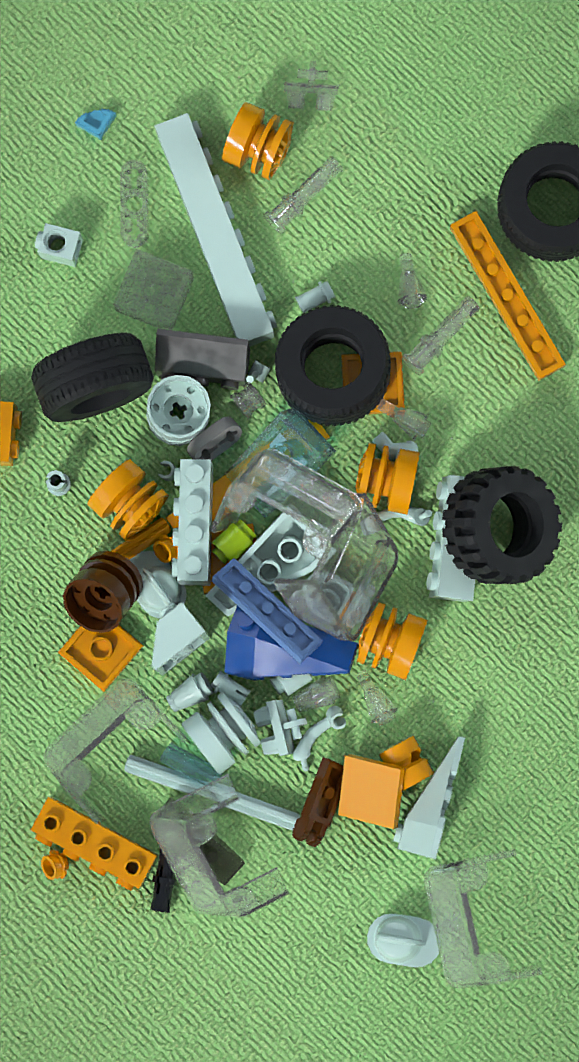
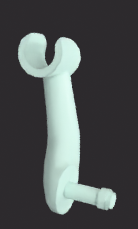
[361,506,432,533]
[293,706,346,771]

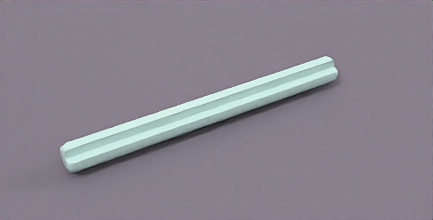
[124,755,300,831]

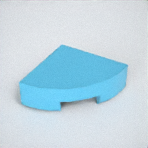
[75,109,116,140]

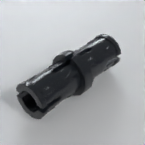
[150,848,179,913]

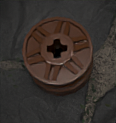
[63,551,143,633]

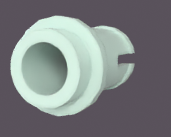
[295,281,335,313]
[46,470,71,496]
[210,671,251,706]

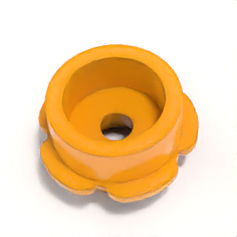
[153,534,178,563]
[41,850,69,880]

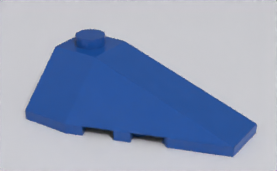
[225,605,359,680]

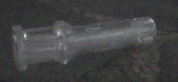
[264,156,343,234]
[402,296,480,376]

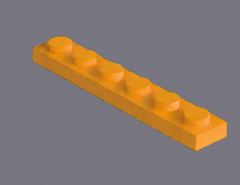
[450,211,566,381]

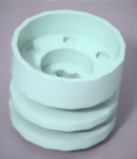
[146,375,211,446]
[181,692,261,775]

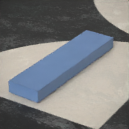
[212,558,323,664]

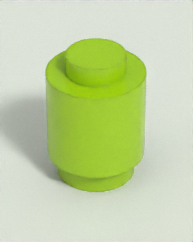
[212,519,257,564]

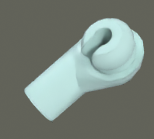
[372,432,418,461]

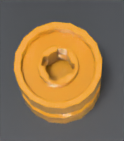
[379,736,435,791]

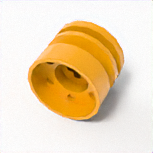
[222,102,294,180]
[355,443,420,515]
[87,459,169,541]
[357,602,428,680]

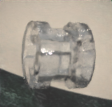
[230,382,267,420]

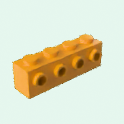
[30,797,159,891]

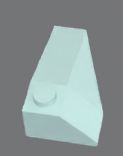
[205,504,333,617]
[393,737,465,859]

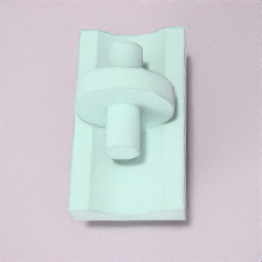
[254,700,307,756]

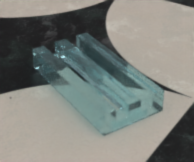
[160,743,224,789]

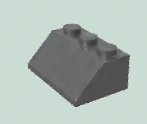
[155,329,250,390]

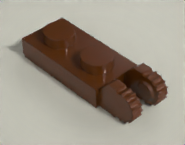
[292,757,344,847]

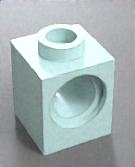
[35,223,83,267]

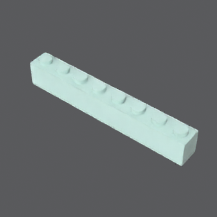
[154,113,277,347]

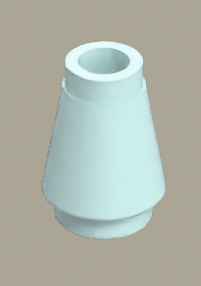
[166,672,214,712]

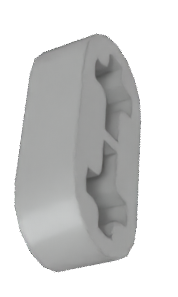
[187,417,242,461]

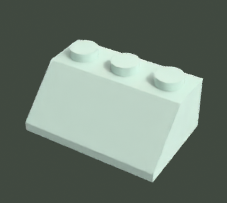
[152,602,210,676]

